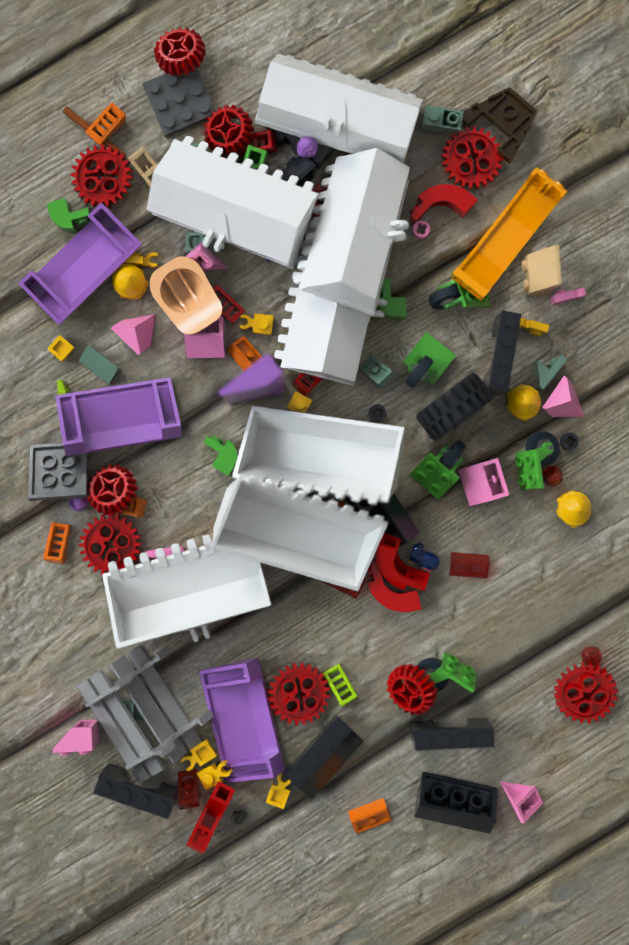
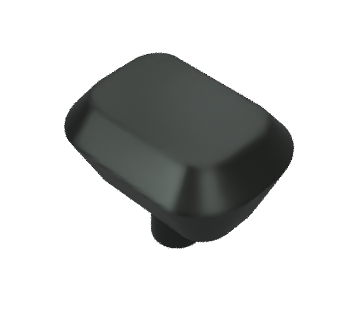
[233,810,247,825]

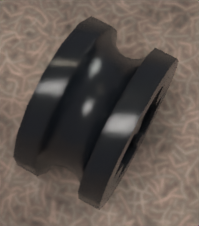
[368,404,386,422]
[560,433,579,450]

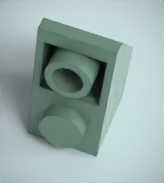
[420,105,464,134]

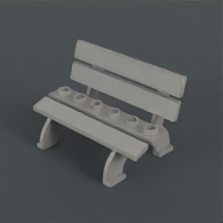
[77,645,214,783]

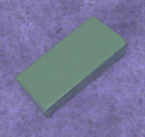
[79,345,121,384]

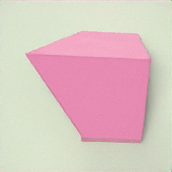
[186,241,228,272]
[111,314,156,355]
[542,376,584,417]
[500,781,543,823]

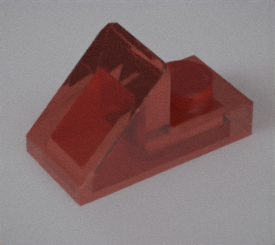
[178,769,201,810]

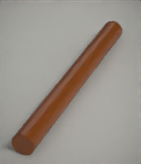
[63,106,126,156]

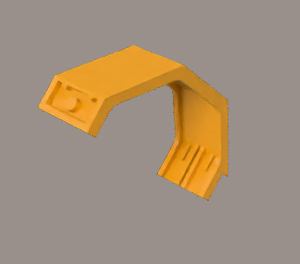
[451,167,567,301]

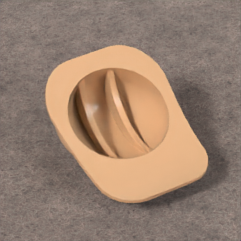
[150,256,222,335]

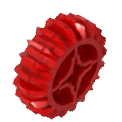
[154,27,206,77]
[202,104,254,157]
[87,464,138,516]
[386,663,438,715]

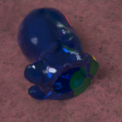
[408,543,440,572]

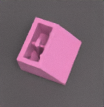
[184,316,225,359]
[458,458,509,506]
[53,719,100,756]

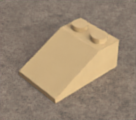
[521,245,562,296]

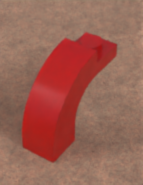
[409,184,478,225]
[376,533,430,591]
[366,560,422,612]
[186,781,235,855]

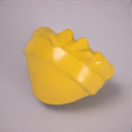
[112,264,149,299]
[506,384,541,422]
[556,490,591,528]

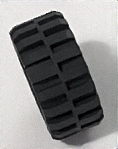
[416,372,493,441]

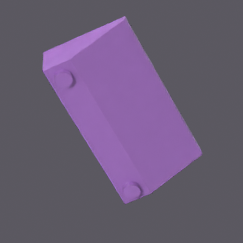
[18,203,142,326]
[218,353,286,405]
[55,377,182,457]
[199,658,285,783]

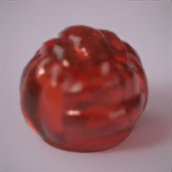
[542,466,563,486]
[581,646,602,667]

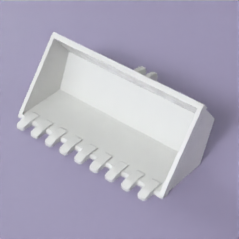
[255,54,423,163]
[146,136,318,269]
[293,148,410,316]
[274,217,387,386]
[233,406,405,504]
[211,475,388,591]
[103,535,272,649]

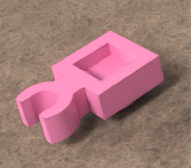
[550,288,586,306]

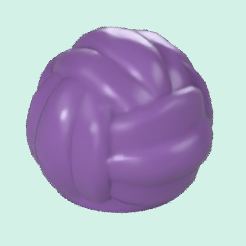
[297,137,318,158]
[69,497,89,511]

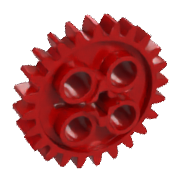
[441,126,504,190]
[71,144,134,208]
[79,513,142,575]
[268,662,330,726]
[554,662,618,724]

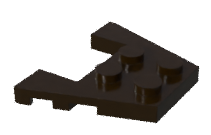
[460,87,537,164]

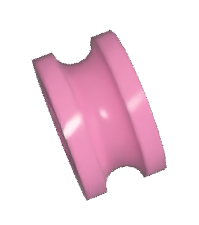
[412,220,430,239]

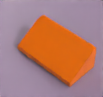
[227,335,262,371]
[348,798,392,834]

